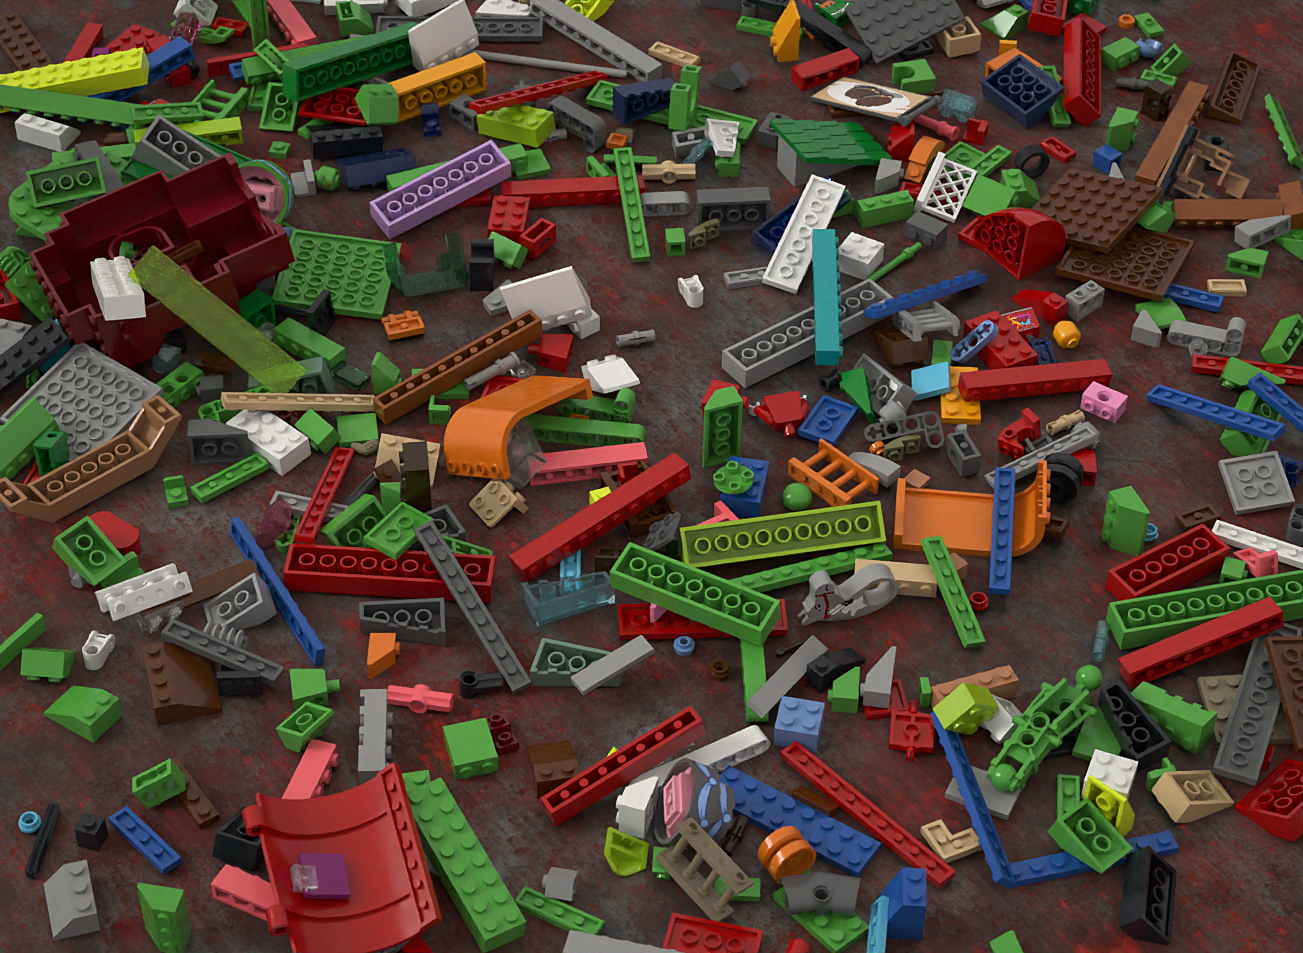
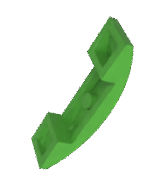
[170,16,234,44]

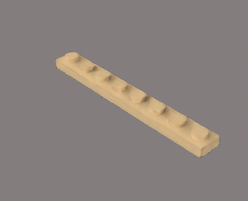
[221,392,375,413]

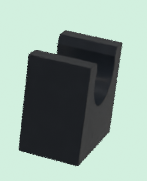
[469,239,495,291]

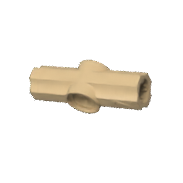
[642,160,696,184]

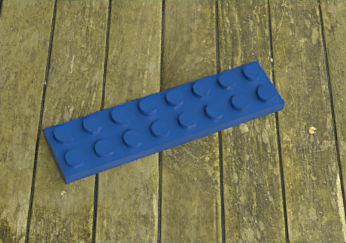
[719,765,881,878]

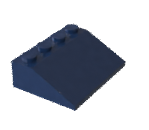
[981,54,1065,129]
[336,147,417,189]

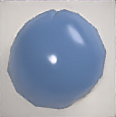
[1136,38,1163,58]

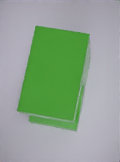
[891,59,936,94]

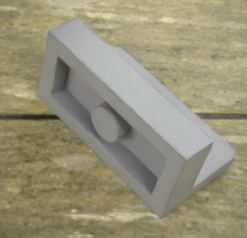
[291,160,316,197]

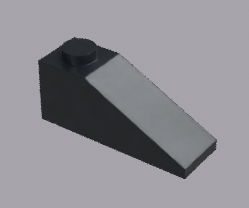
[806,647,866,694]

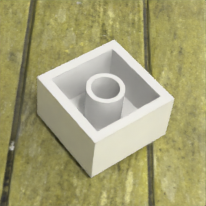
[839,232,884,280]
[1081,749,1138,800]

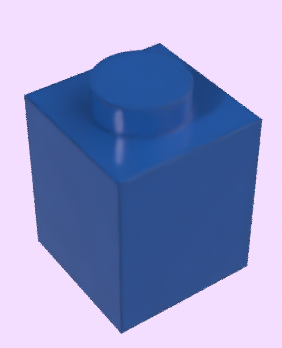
[1093,144,1122,175]

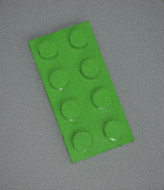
[773,870,869,953]

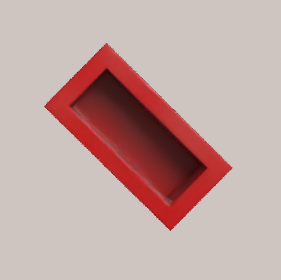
[519,218,556,260]

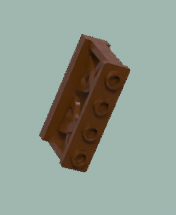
[600,460,678,539]

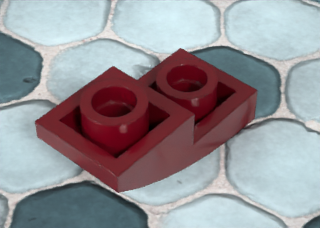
[486,712,520,755]

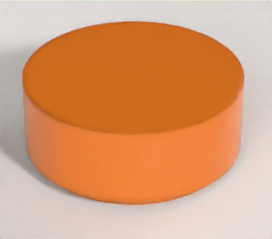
[1118,15,1135,29]

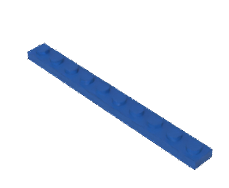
[230,517,325,666]
[931,711,1017,889]

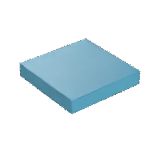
[911,361,951,401]

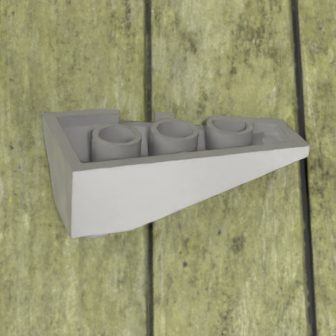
[853,353,918,415]

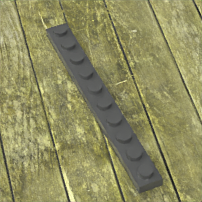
[414,521,532,695]

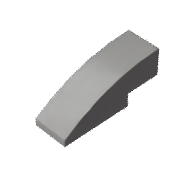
[848,452,901,487]

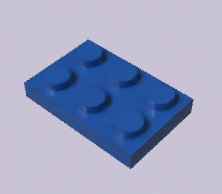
[798,395,858,447]

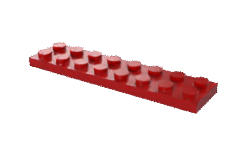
[618,599,788,641]

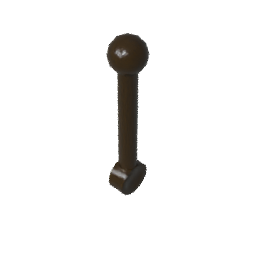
[776,635,812,657]

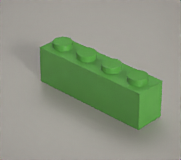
[273,317,346,374]

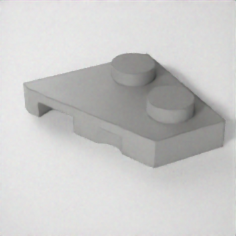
[483,279,512,316]

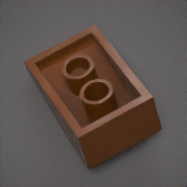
[871,326,929,366]
[526,740,580,799]

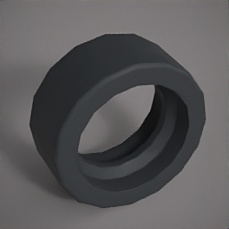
[1014,145,1050,179]

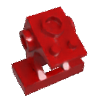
[998,407,1041,460]

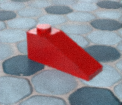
[1011,289,1068,326]

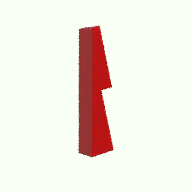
[63,22,104,63]

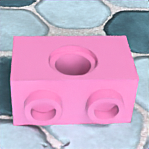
[1080,381,1128,423]

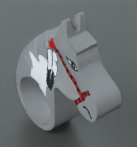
[798,563,898,626]

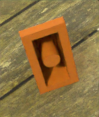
[367,633,400,679]

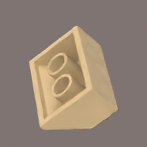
[373,433,440,488]

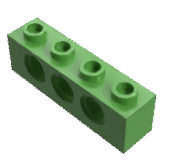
[156,362,204,409]

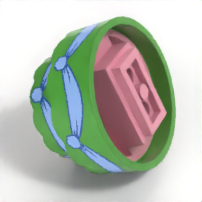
[238,159,294,224]

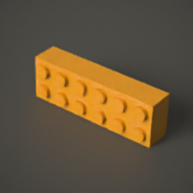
[387,52,487,122]

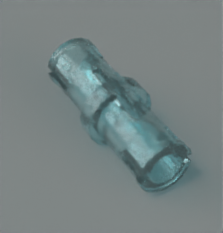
[682,136,713,164]
[1091,620,1110,661]

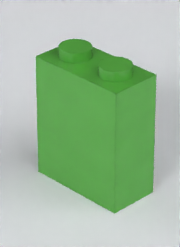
[962,174,1020,217]
[443,718,499,780]

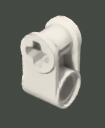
[678,275,703,308]
[82,630,115,670]

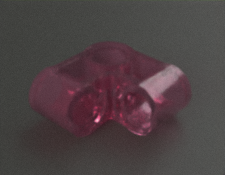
[255,497,292,547]

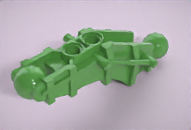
[986,664,1103,793]

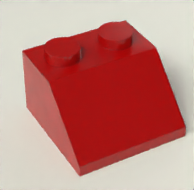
[887,119,915,162]

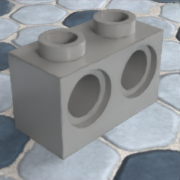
[1065,280,1105,322]

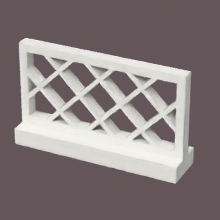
[913,152,977,223]

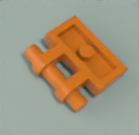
[381,310,425,340]

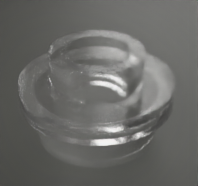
[1188,339,1208,357]

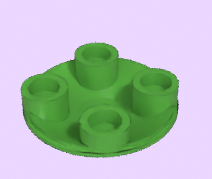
[713,461,754,494]

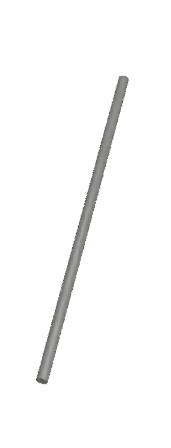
[350,34,628,79]

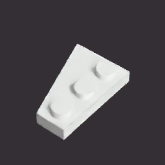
[476,0,532,17]
[705,119,740,157]

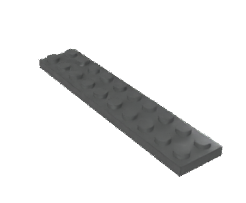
[376,16,543,42]
[1212,623,1303,786]

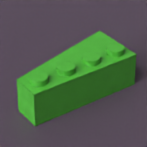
[1131,681,1218,755]

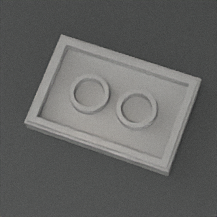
[945,766,1022,820]

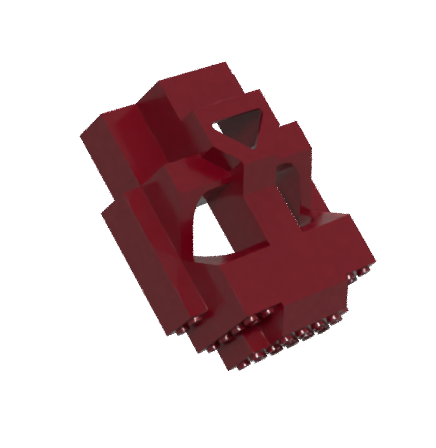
[29,152,295,368]

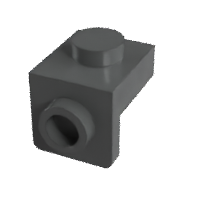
[1024,433,1053,454]

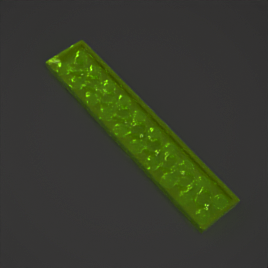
[127,245,306,393]

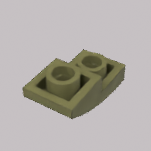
[688,218,720,250]
[883,433,921,462]

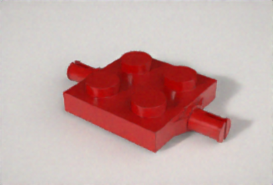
[889,700,934,763]

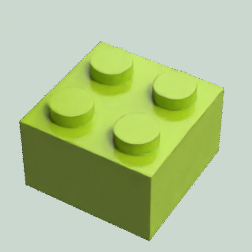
[933,682,999,735]

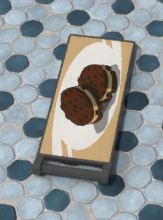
[810,76,942,126]

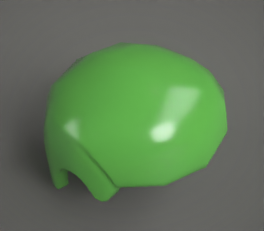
[782,483,812,511]

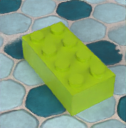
[476,104,556,148]

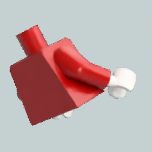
[749,391,809,438]

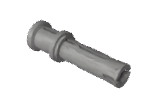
[464,351,521,390]

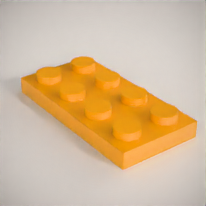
[940,366,981,425]

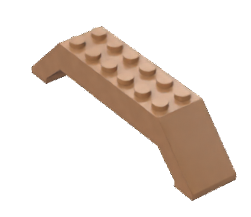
[0,395,182,523]

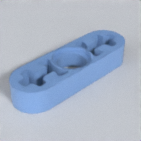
[950,320,999,364]

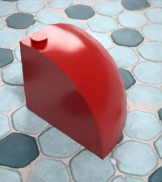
[972,207,1066,281]

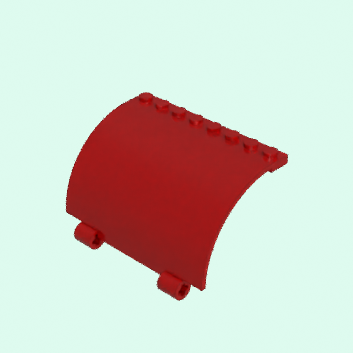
[242,762,442,953]

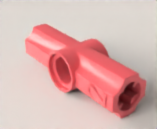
[387,684,454,713]

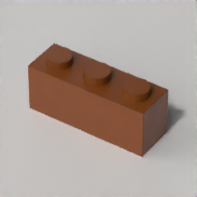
[1276,181,1303,230]

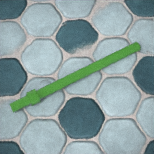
[864,242,922,282]

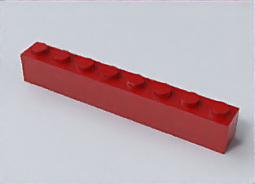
[501,175,645,208]
[957,359,1112,402]
[1118,597,1284,689]
[540,705,705,827]

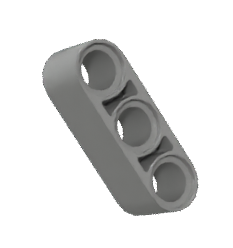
[640,191,691,217]

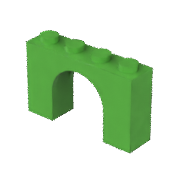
[668,64,701,131]

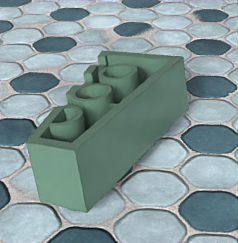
[530,638,625,686]

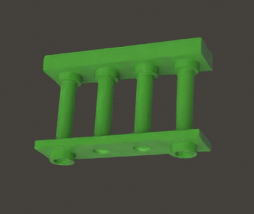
[178,80,249,124]
[126,102,204,144]

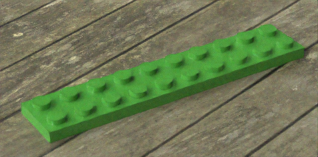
[586,80,758,145]

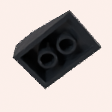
[212,806,265,870]

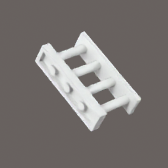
[95,563,193,621]

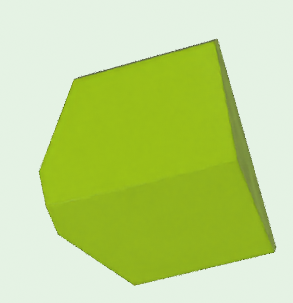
[604,827,649,877]

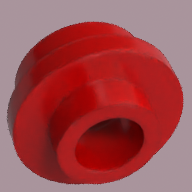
[968,592,989,611]

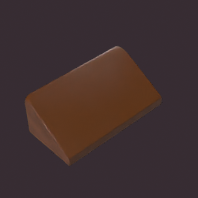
[791,786,840,818]

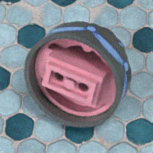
[654,758,735,851]

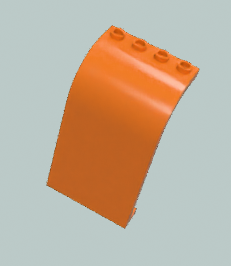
[444,375,593,480]
[893,460,1051,557]

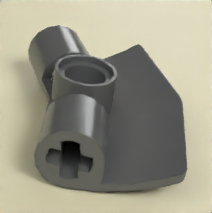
[780,872,861,916]

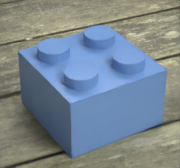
[773,696,825,752]

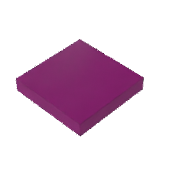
[297,853,351,899]

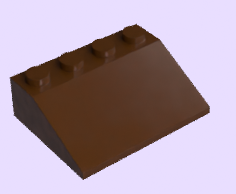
[141,642,222,725]

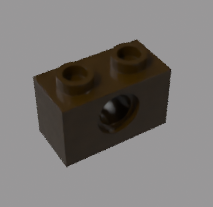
[1141,78,1172,122]

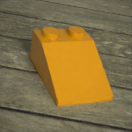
[770,0,800,62]

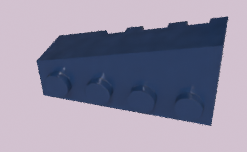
[613,78,675,125]

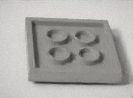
[1218,451,1295,515]

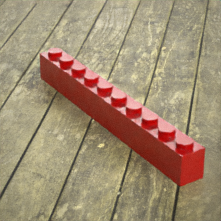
[509,452,691,583]

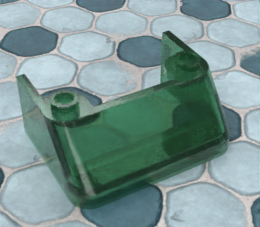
[382,231,469,297]

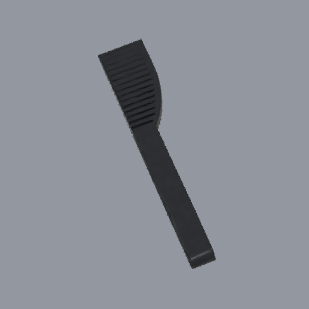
[747,0,873,67]

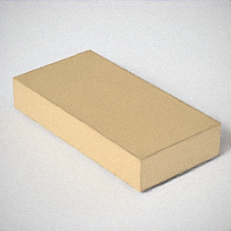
[1207,279,1247,296]

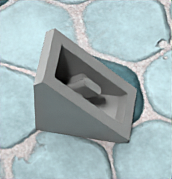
[1131,310,1162,348]

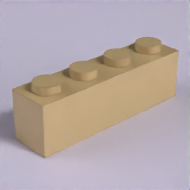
[854,559,937,598]

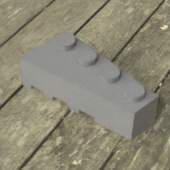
[358,689,393,785]

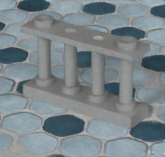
[892,300,960,342]

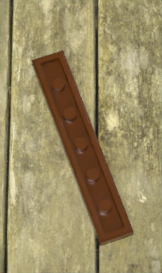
[140,559,261,624]

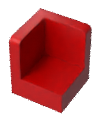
[963,118,989,146]
[618,462,638,487]

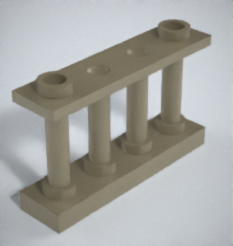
[655,817,754,922]

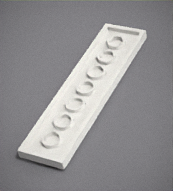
[762,175,846,294]

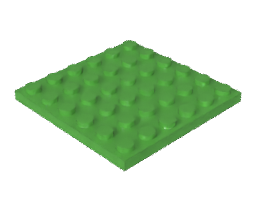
[272,229,401,320]

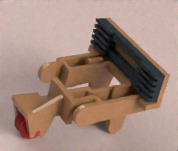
[1156,124,1251,199]

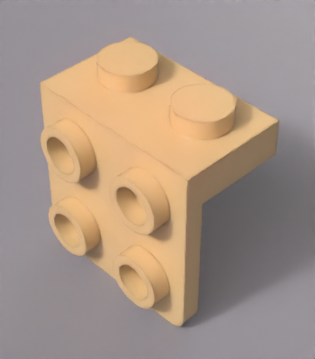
[469,478,529,528]

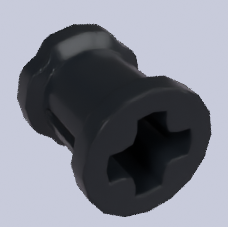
[818,369,842,392]

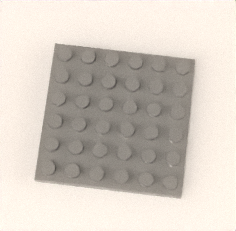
[0,343,164,463]

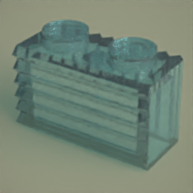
[938,89,979,122]

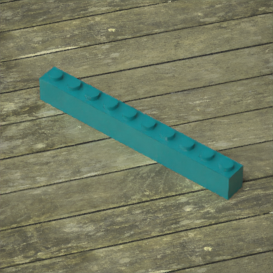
[812,229,843,366]

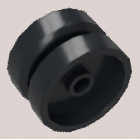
[1035,452,1085,504]

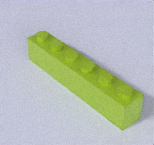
[133,117,243,147]

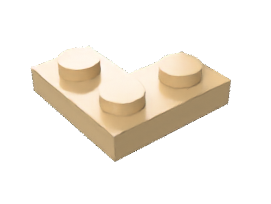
[921,819,982,863]

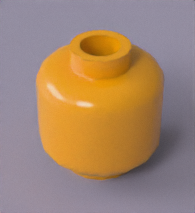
[1053,321,1081,349]

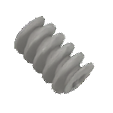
[203,621,249,650]

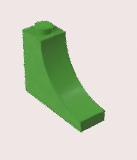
[254,39,290,82]

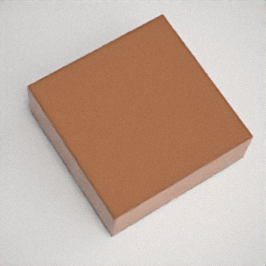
[904,469,931,489]

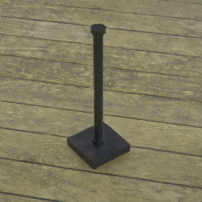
[274,289,336,336]

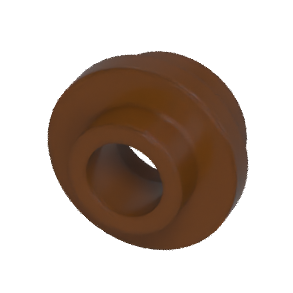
[709,659,730,679]

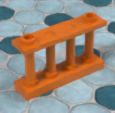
[788,438,879,507]

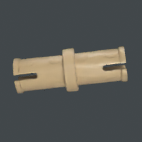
[1046,410,1085,435]

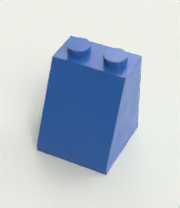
[876,868,926,940]

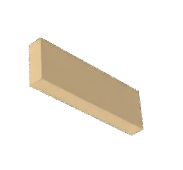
[648,42,700,67]

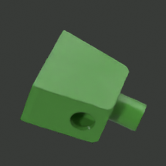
[289,669,340,712]

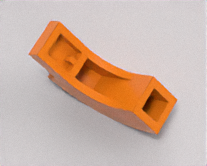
[904,136,946,184]

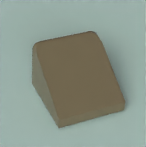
[615,127,635,143]

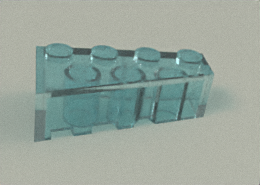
[521,571,615,626]

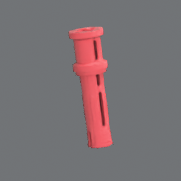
[914,114,960,141]

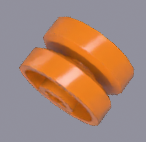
[757,826,816,885]

